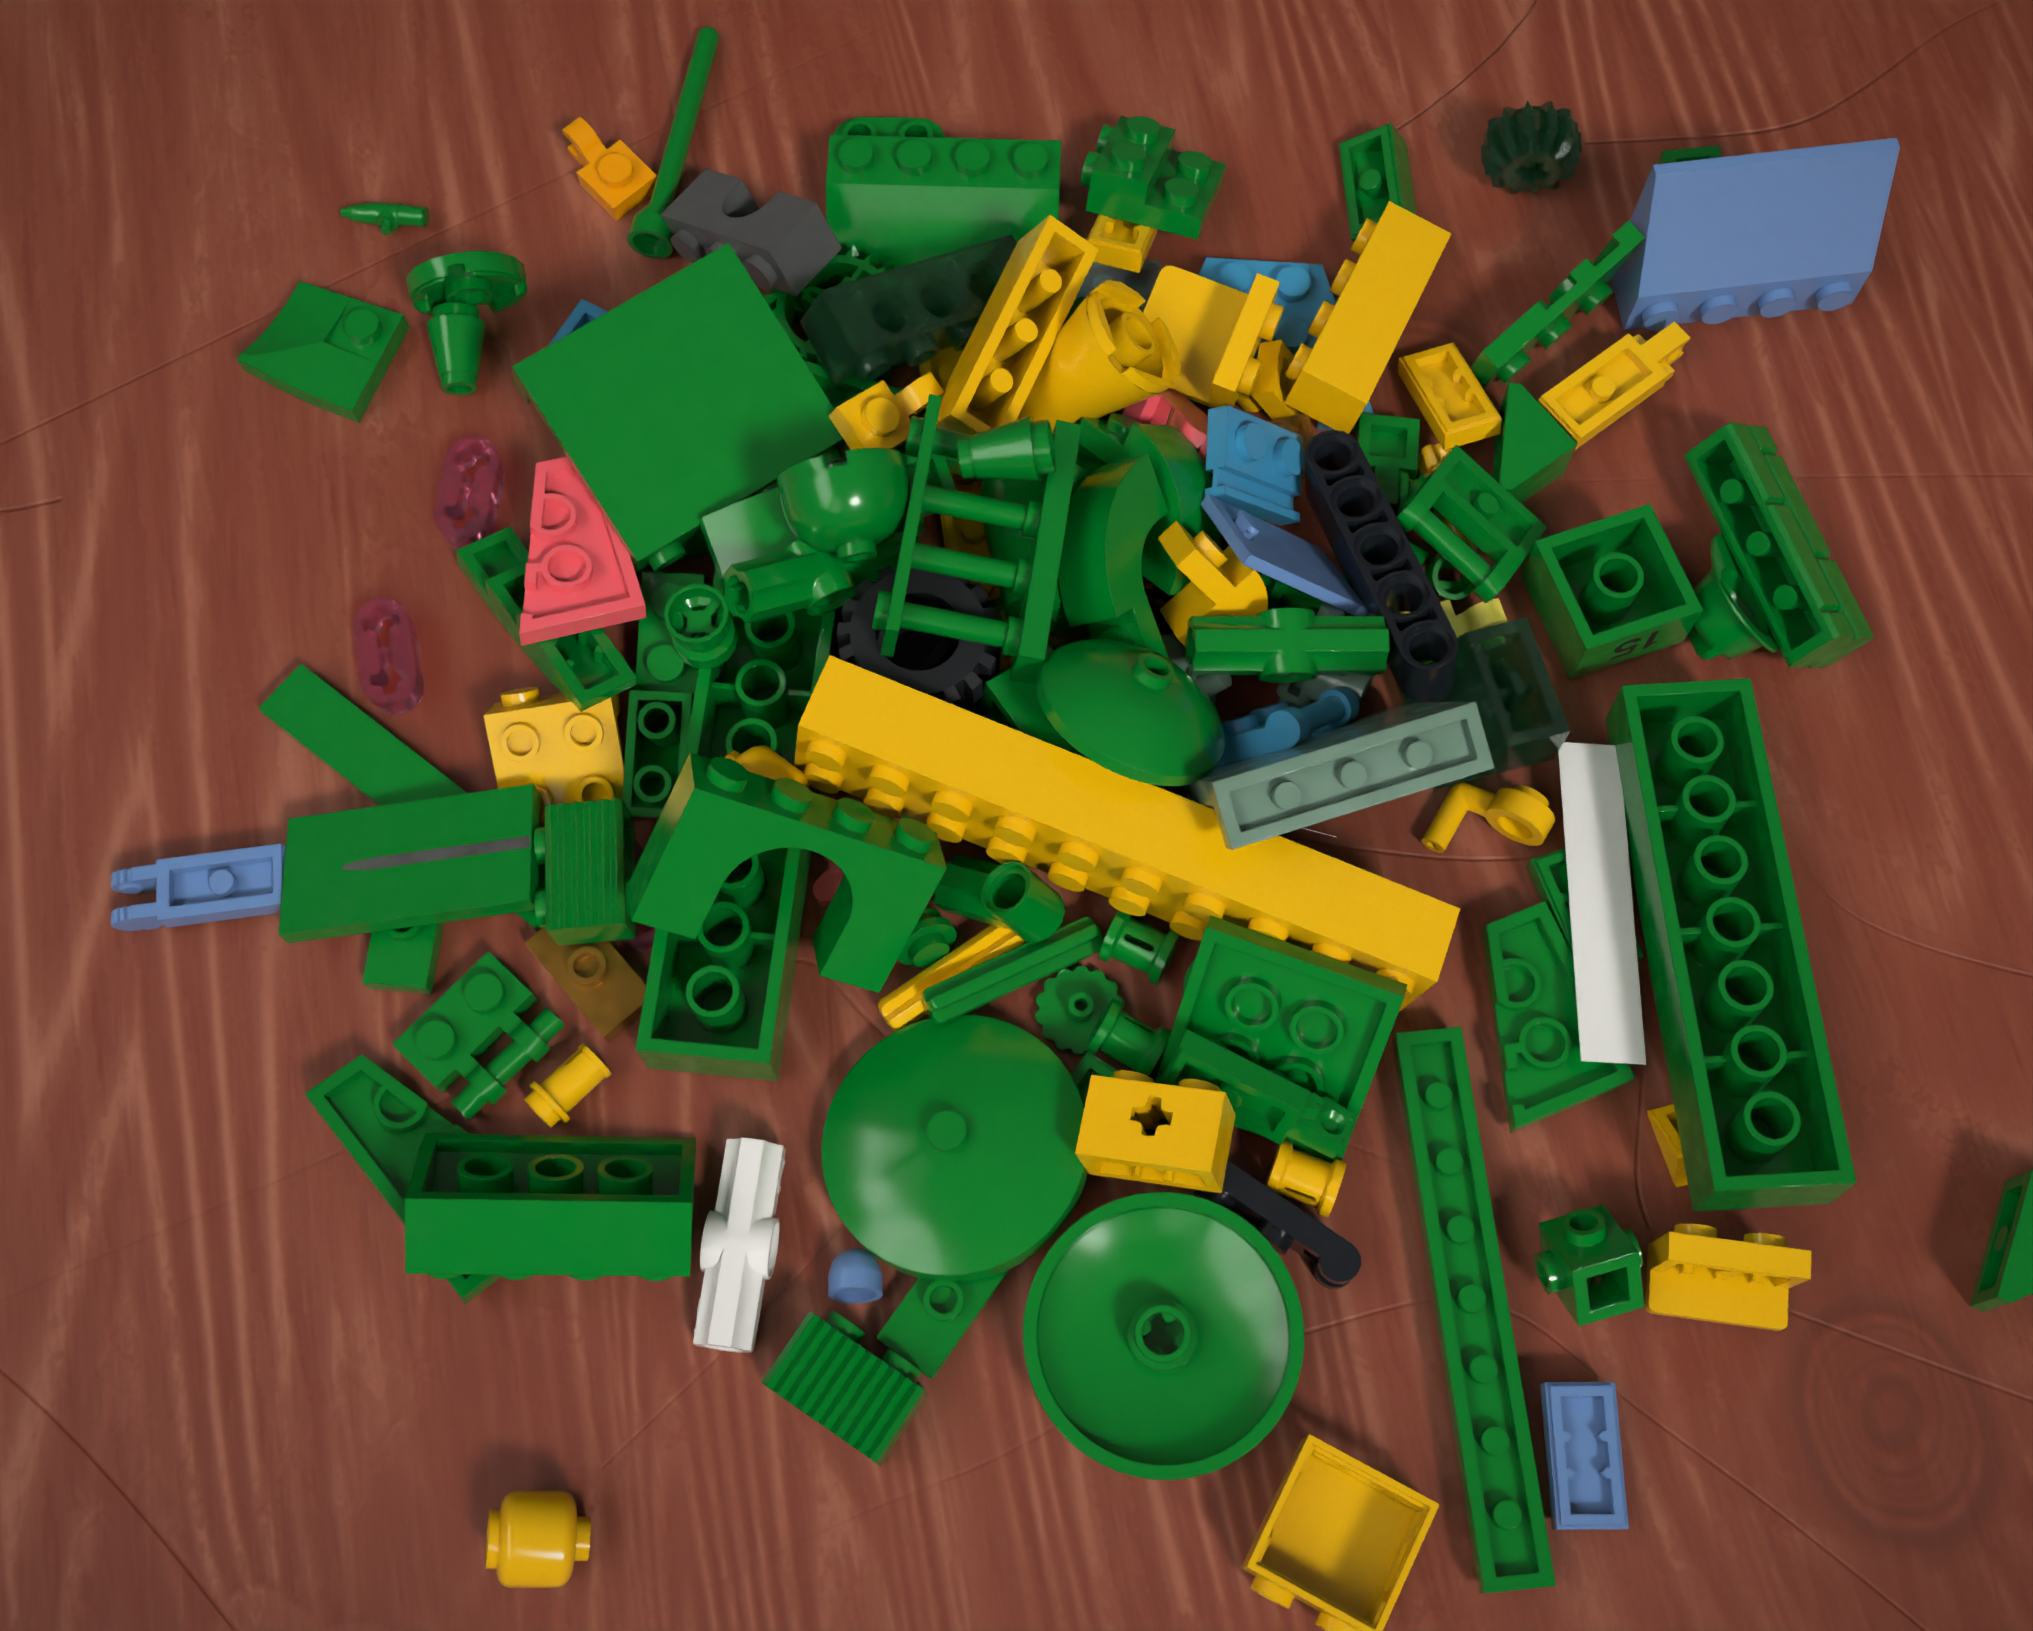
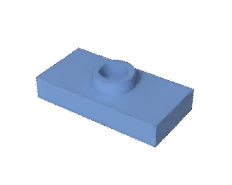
[1540,1382,1629,1530]

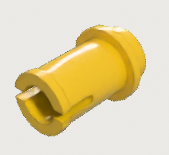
[524,1043,611,1128]

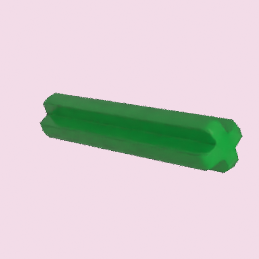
[922,917,1103,1024]

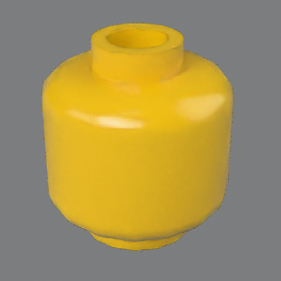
[485,1490,591,1588]

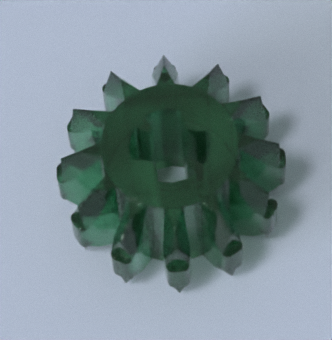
[1481,100,1582,195]

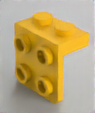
[1143,266,1284,408]
[483,687,624,827]

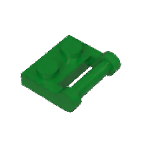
[1395,445,1547,603]

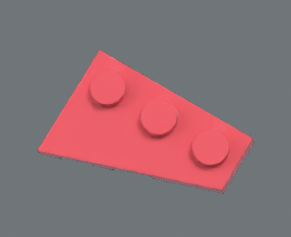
[519,457,646,646]

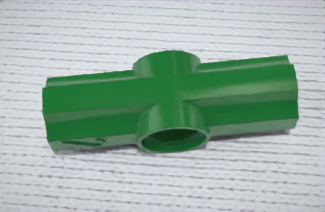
[723,532,903,624]
[1185,608,1390,683]

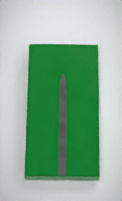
[278,784,541,944]

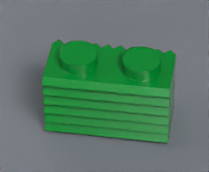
[534,798,637,946]
[761,1310,927,1467]

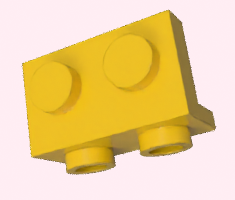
[1645,1224,1812,1331]

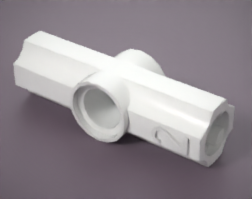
[693,1137,786,1353]

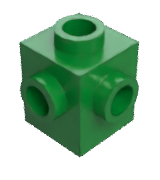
[1534,1204,1644,1327]

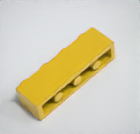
[1284,201,1452,434]
[936,215,1099,460]

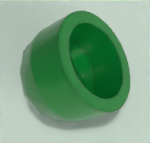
[1424,553,1474,600]

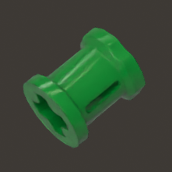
[1098,911,1181,986]
[1084,998,1171,1076]

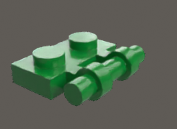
[392,951,565,1120]

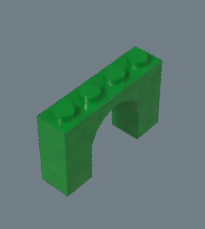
[628,752,947,993]

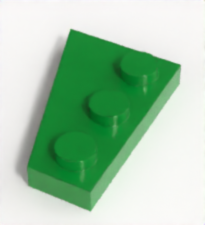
[1470,220,1645,389]
[1482,901,1636,1133]

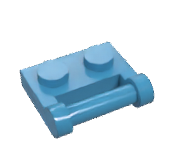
[1217,686,1359,766]

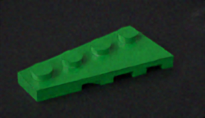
[305,1054,501,1304]

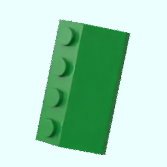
[826,135,1061,278]
[404,1133,696,1281]

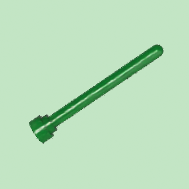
[627,26,719,259]

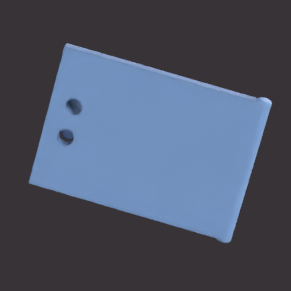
[1201,494,1368,616]

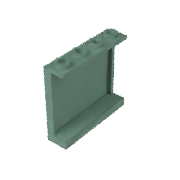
[1170,701,1495,850]

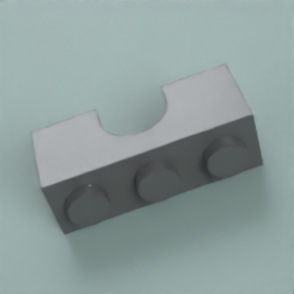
[661,168,842,296]

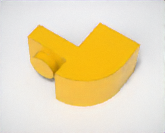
[1158,521,1268,646]

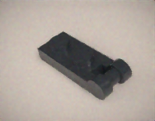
[1193,1161,1361,1290]

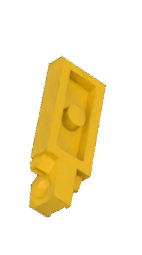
[1537,321,1691,450]

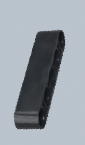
[1305,430,1459,703]

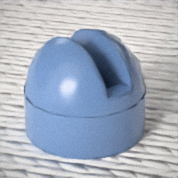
[828,1248,883,1304]

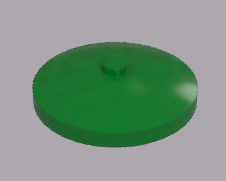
[821,1015,1088,1282]
[1023,1192,1304,1480]

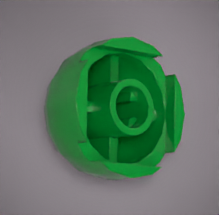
[777,448,910,563]

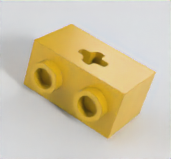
[1075,1070,1236,1193]

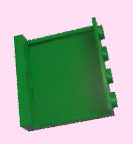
[512,243,846,573]

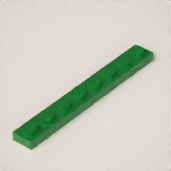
[1392,1027,1556,1594]

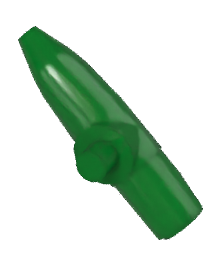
[340,202,430,235]

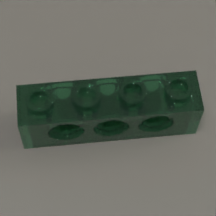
[800,234,1017,384]

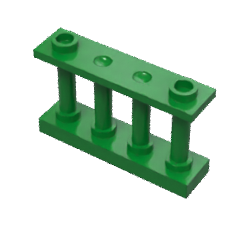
[872,394,1082,685]

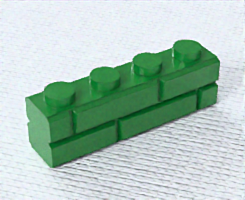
[1684,422,1874,668]

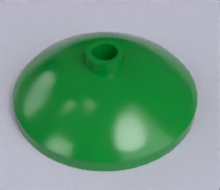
[1036,639,1225,786]

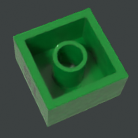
[1520,503,1704,680]

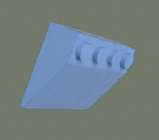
[1611,138,1900,331]

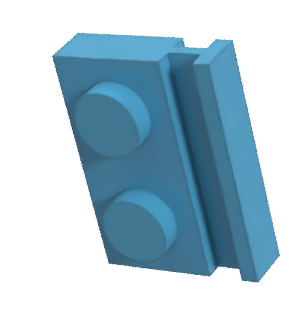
[1205,405,1305,526]

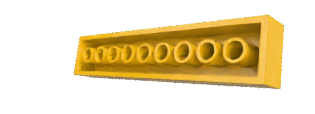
[794,655,1461,1013]

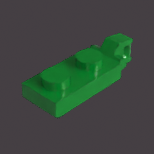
[1160,1029,1355,1159]

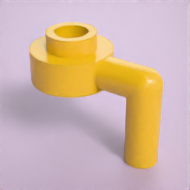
[1421,782,1555,853]

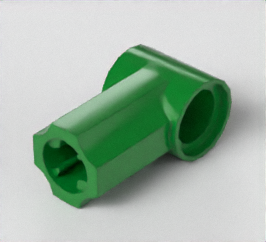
[934,855,1065,943]

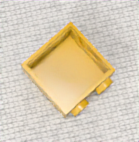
[1241,1434,1440,1631]

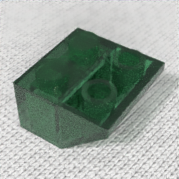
[1395,617,1570,790]

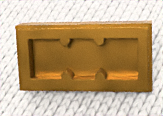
[524,927,646,1042]

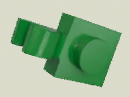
[1356,413,1420,510]

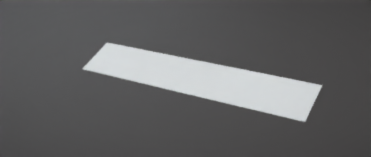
[1557,742,1646,1065]

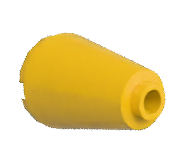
[1017,280,1181,432]

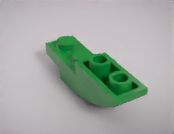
[699,453,957,580]
[622,572,708,819]

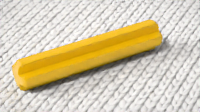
[878,925,1027,1032]

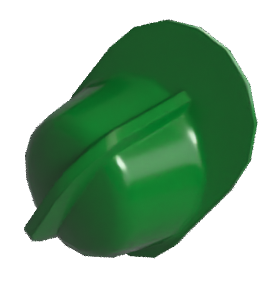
[1688,534,1778,660]

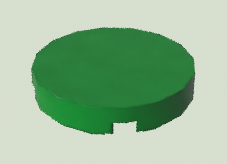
[406,251,527,316]

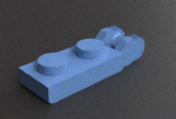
[111,843,286,932]

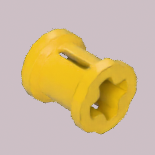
[1265,1139,1347,1218]

